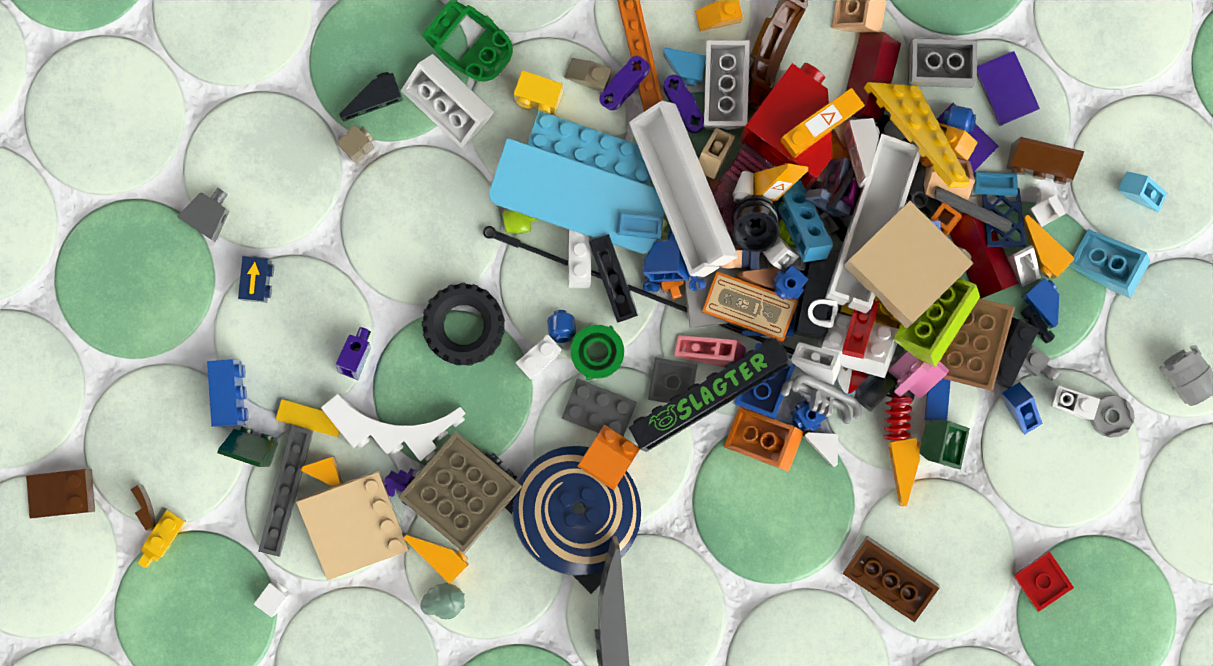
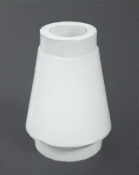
[733,171,754,203]

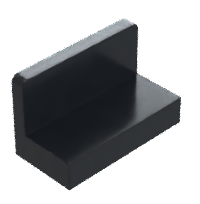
[854,371,898,412]

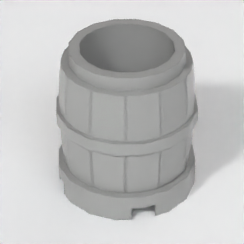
[1159,345,1213,406]

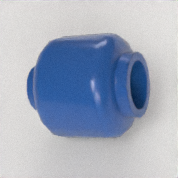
[943,105,976,133]
[547,310,576,343]

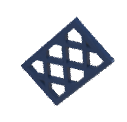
[982,188,1026,247]

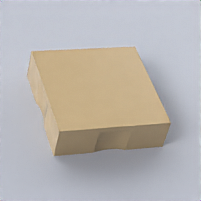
[844,201,973,329]

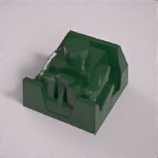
[919,420,970,470]

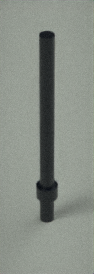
[826,114,890,212]

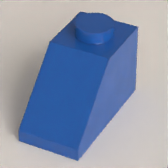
[1022,278,1060,329]
[1002,382,1043,435]

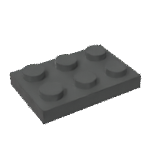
[562,378,637,437]

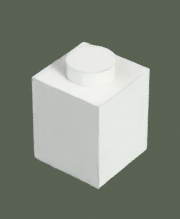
[254,581,290,617]

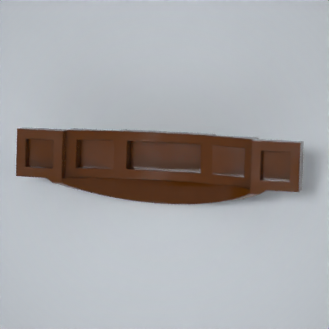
[748,0,808,107]

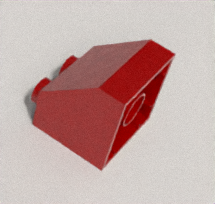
[739,63,833,191]

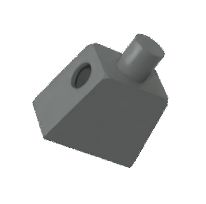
[178,187,229,242]

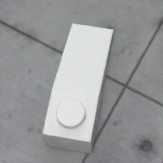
[843,118,879,188]

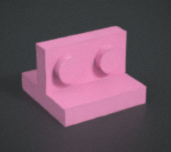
[888,351,949,399]

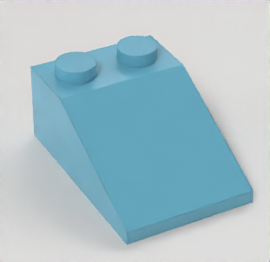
[1069,229,1150,299]

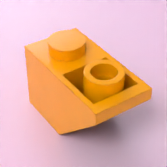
[939,123,978,161]

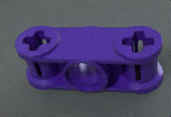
[599,56,650,111]
[663,75,704,134]

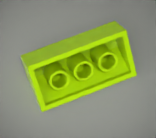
[893,278,980,367]

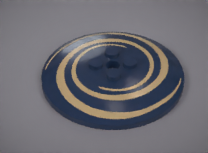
[512,446,641,576]

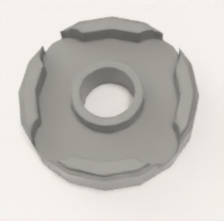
[1091,395,1135,438]

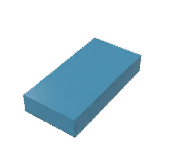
[973,171,1018,196]
[617,212,663,240]

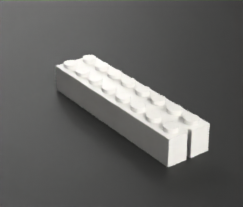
[629,101,738,277]
[825,134,920,313]

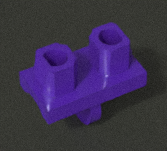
[384,468,415,505]

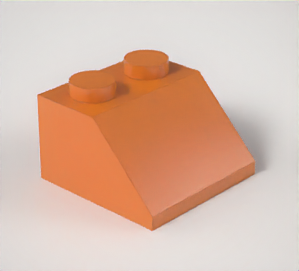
[577,425,640,490]

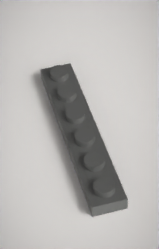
[258,425,314,557]

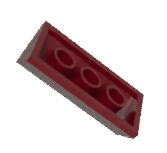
[845,32,901,123]
[950,206,1018,299]

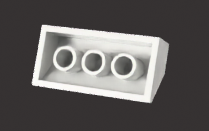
[704,41,750,130]
[401,54,494,148]

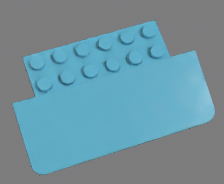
[489,111,665,254]

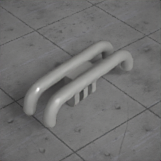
[781,375,862,424]

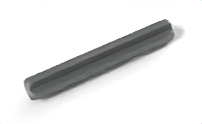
[933,187,1012,232]

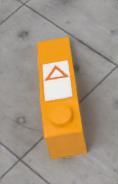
[781,88,865,158]
[753,164,808,202]

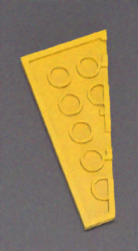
[864,82,970,188]

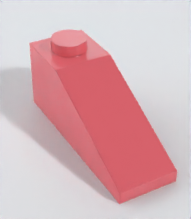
[674,335,746,367]

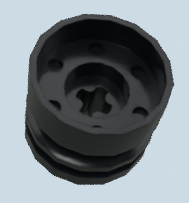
[732,195,780,253]

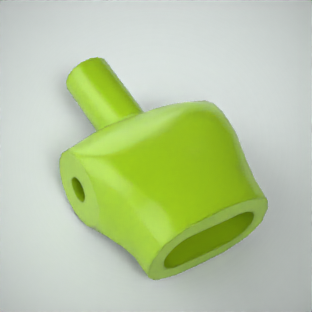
[503,209,540,234]

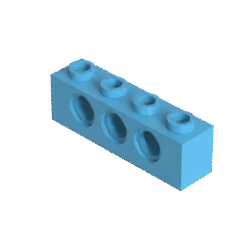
[774,180,833,262]

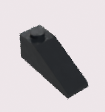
[339,72,403,122]

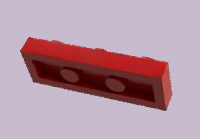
[842,300,879,359]

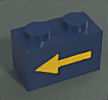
[238,256,274,303]

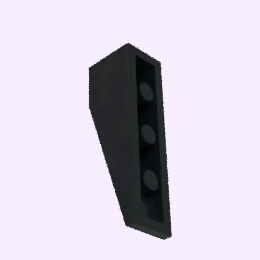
[589,234,639,323]

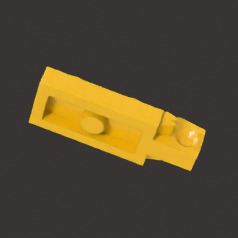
[138,510,186,568]

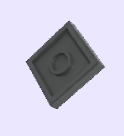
[648,357,698,403]

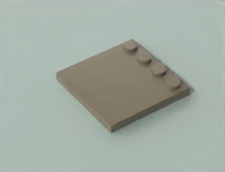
[399,431,522,554]

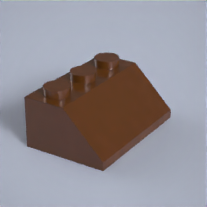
[1006,137,1084,185]

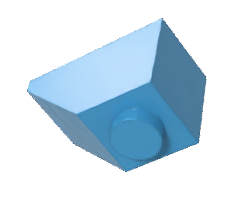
[663,47,706,86]

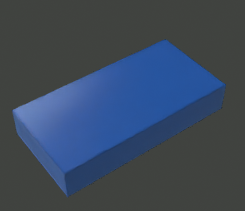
[924,378,951,421]

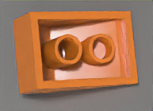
[724,407,804,472]

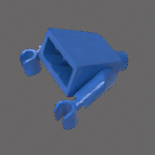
[643,231,706,292]

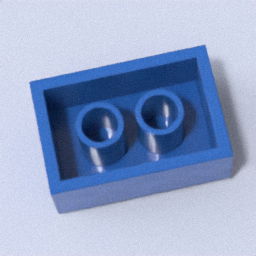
[733,343,796,419]
[207,359,248,428]

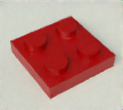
[1012,551,1074,612]

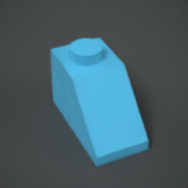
[1118,171,1167,212]

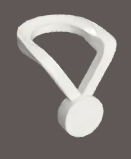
[808,299,839,328]

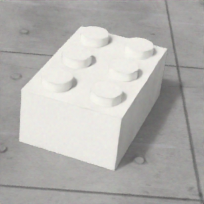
[822,313,898,378]

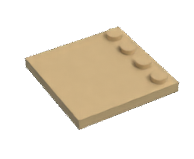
[296,470,409,581]

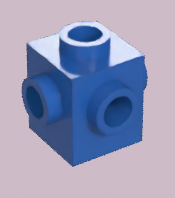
[772,265,808,300]
[791,400,827,432]

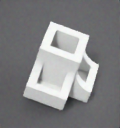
[1026,187,1066,227]

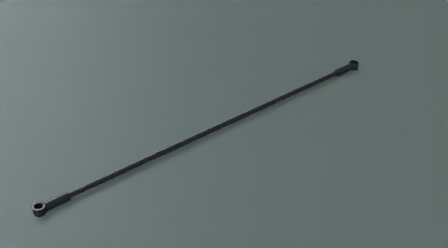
[483,226,915,400]

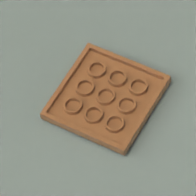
[940,298,1015,391]

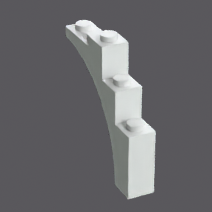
[321,394,466,461]

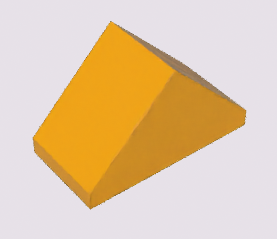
[301,457,343,487]

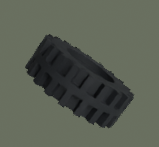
[422,283,505,366]

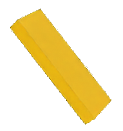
[275,399,340,438]

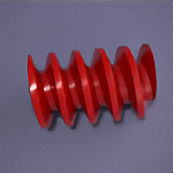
[883,394,913,441]

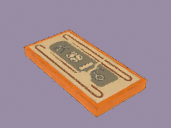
[702,271,798,342]

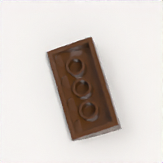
[843,536,940,623]

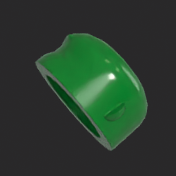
[570,325,624,380]

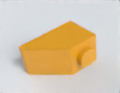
[695,0,743,32]

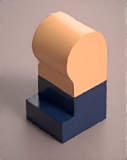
[719,245,759,270]

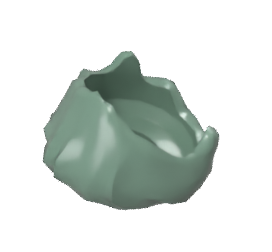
[420,583,465,619]

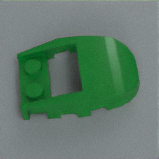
[421,0,513,82]

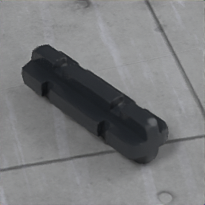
[1021,305,1055,344]

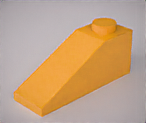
[1023,214,1075,279]
[888,438,921,506]
[403,534,469,584]

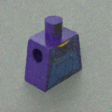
[335,327,371,380]

